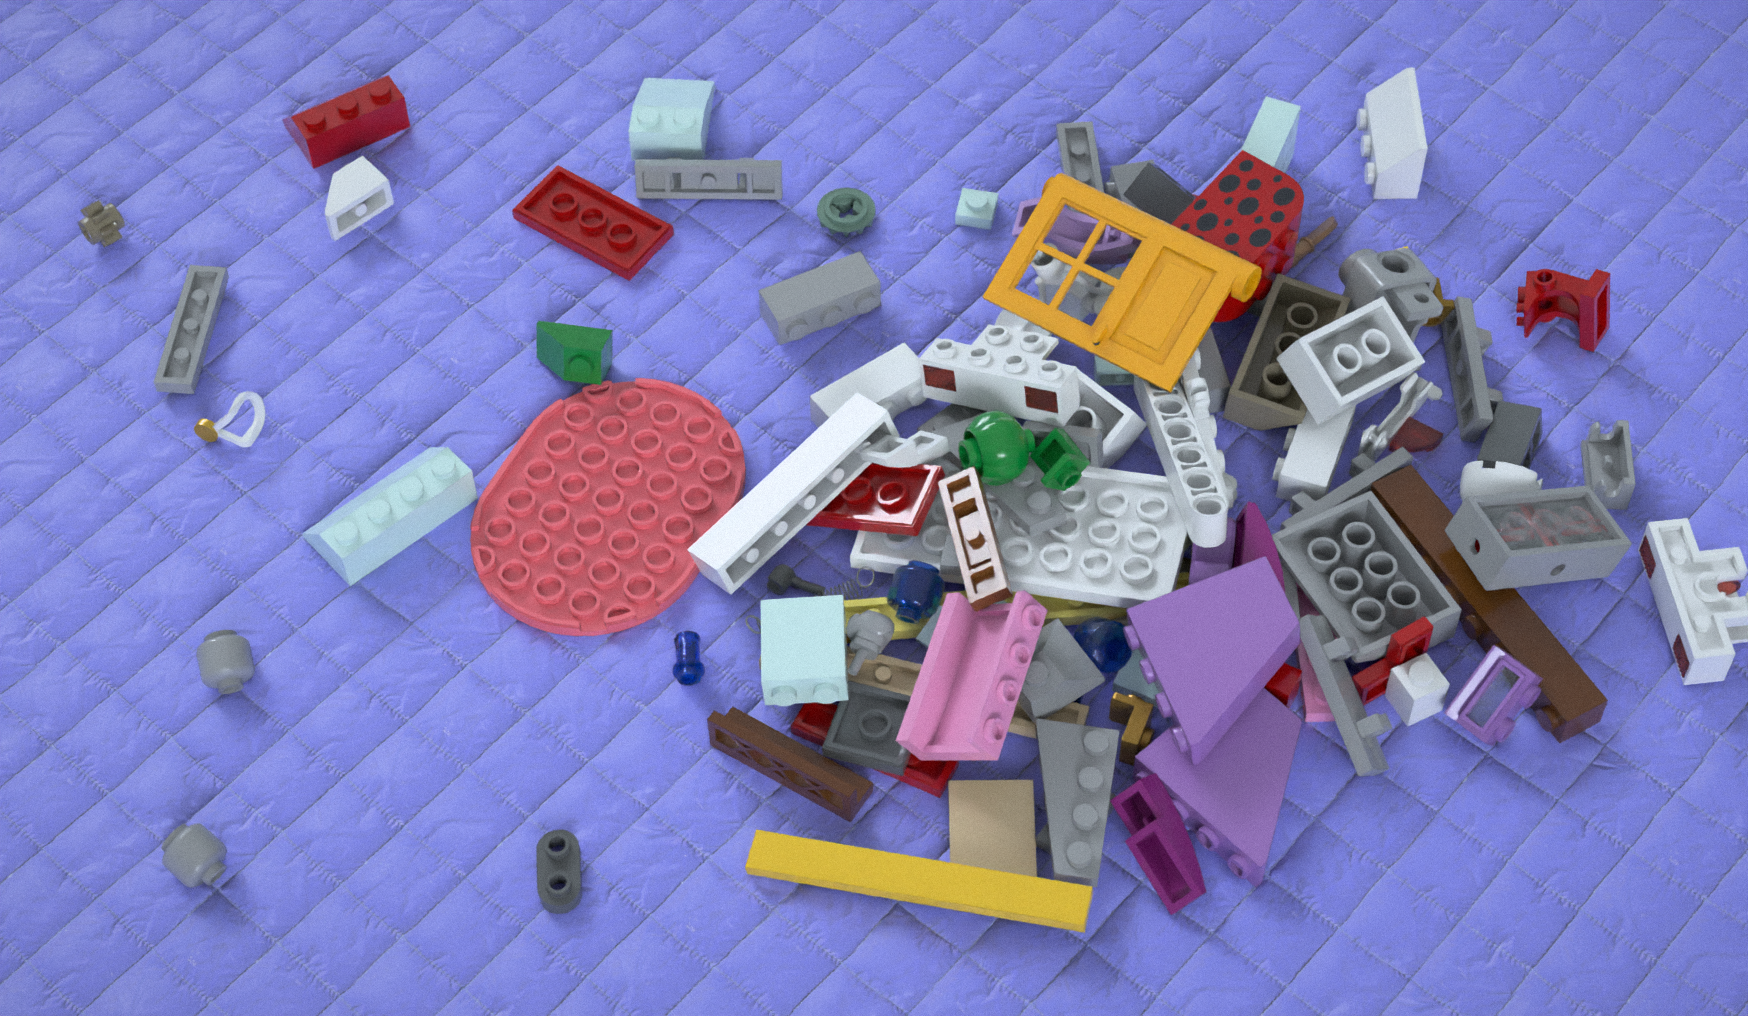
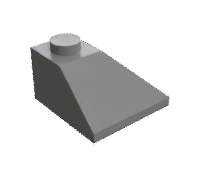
[1018,618,1105,724]

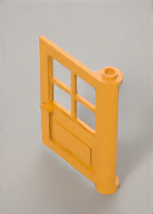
[983,172,1262,393]

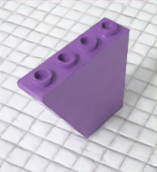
[1123,556,1301,765]
[1133,688,1302,888]

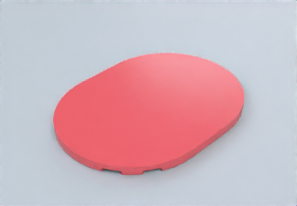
[470,378,746,636]

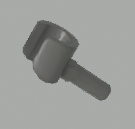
[767,564,826,596]

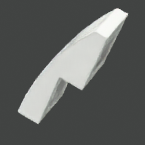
[860,430,950,468]

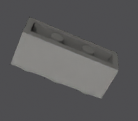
[758,251,881,346]

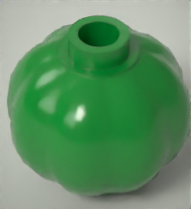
[958,410,1035,486]

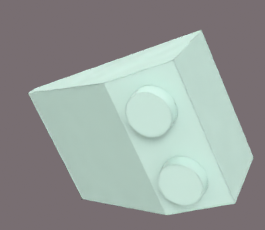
[628,78,715,161]

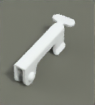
[1358,372,1443,462]

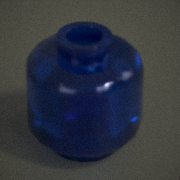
[886,560,945,624]
[1073,616,1133,673]

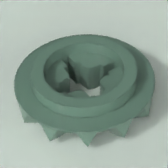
[817,188,876,238]

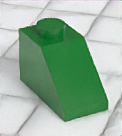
[536,320,613,385]

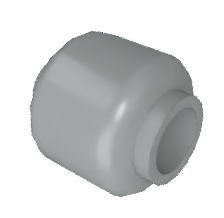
[196,630,255,694]
[161,824,227,888]

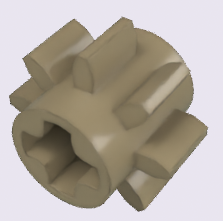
[78,200,125,247]

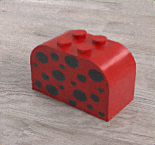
[1171,150,1304,322]

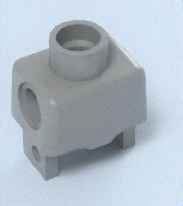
[1338,248,1444,371]

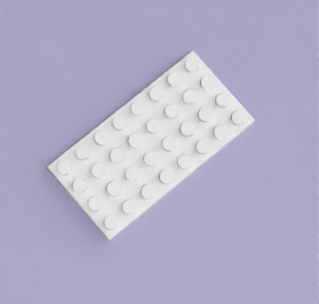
[850,453,1189,608]

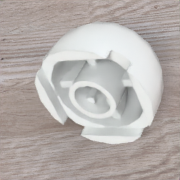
[1460,461,1543,503]

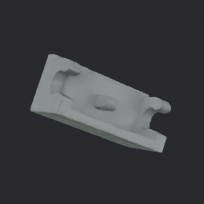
[1580,420,1635,510]

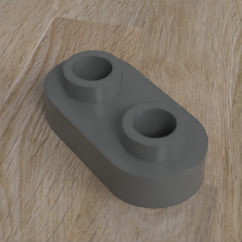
[536,830,582,914]

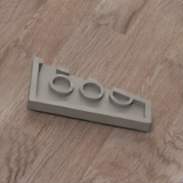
[930,411,1067,537]
[1035,718,1120,887]

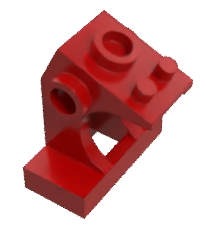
[1516,269,1610,352]

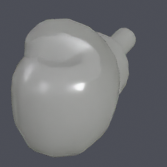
[846,610,895,676]

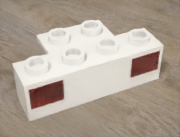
[919,324,1080,427]
[1638,518,1748,685]

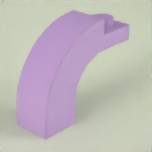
[1012,197,1141,265]

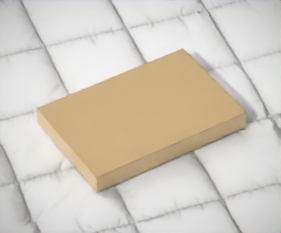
[948,780,1037,877]

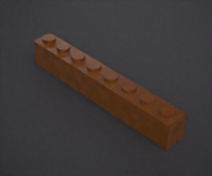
[1370,465,1608,743]

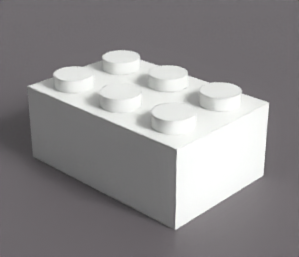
[1276,296,1425,425]

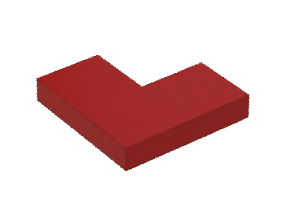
[1352,616,1434,706]

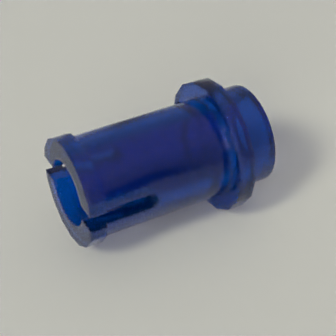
[672,631,705,686]

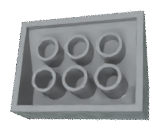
[1272,491,1461,663]

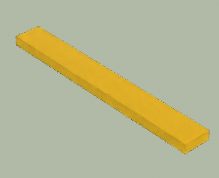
[745,830,1093,933]

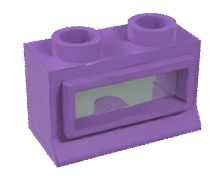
[1444,645,1543,746]

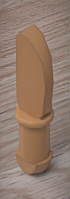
[1291,216,1338,268]

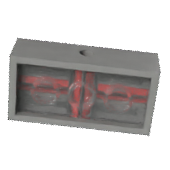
[1444,485,1632,591]

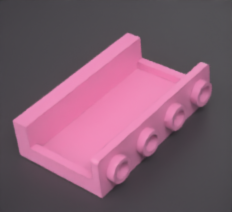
[896,591,1048,760]

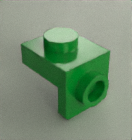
[1030,427,1090,491]

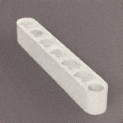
[1134,375,1228,547]

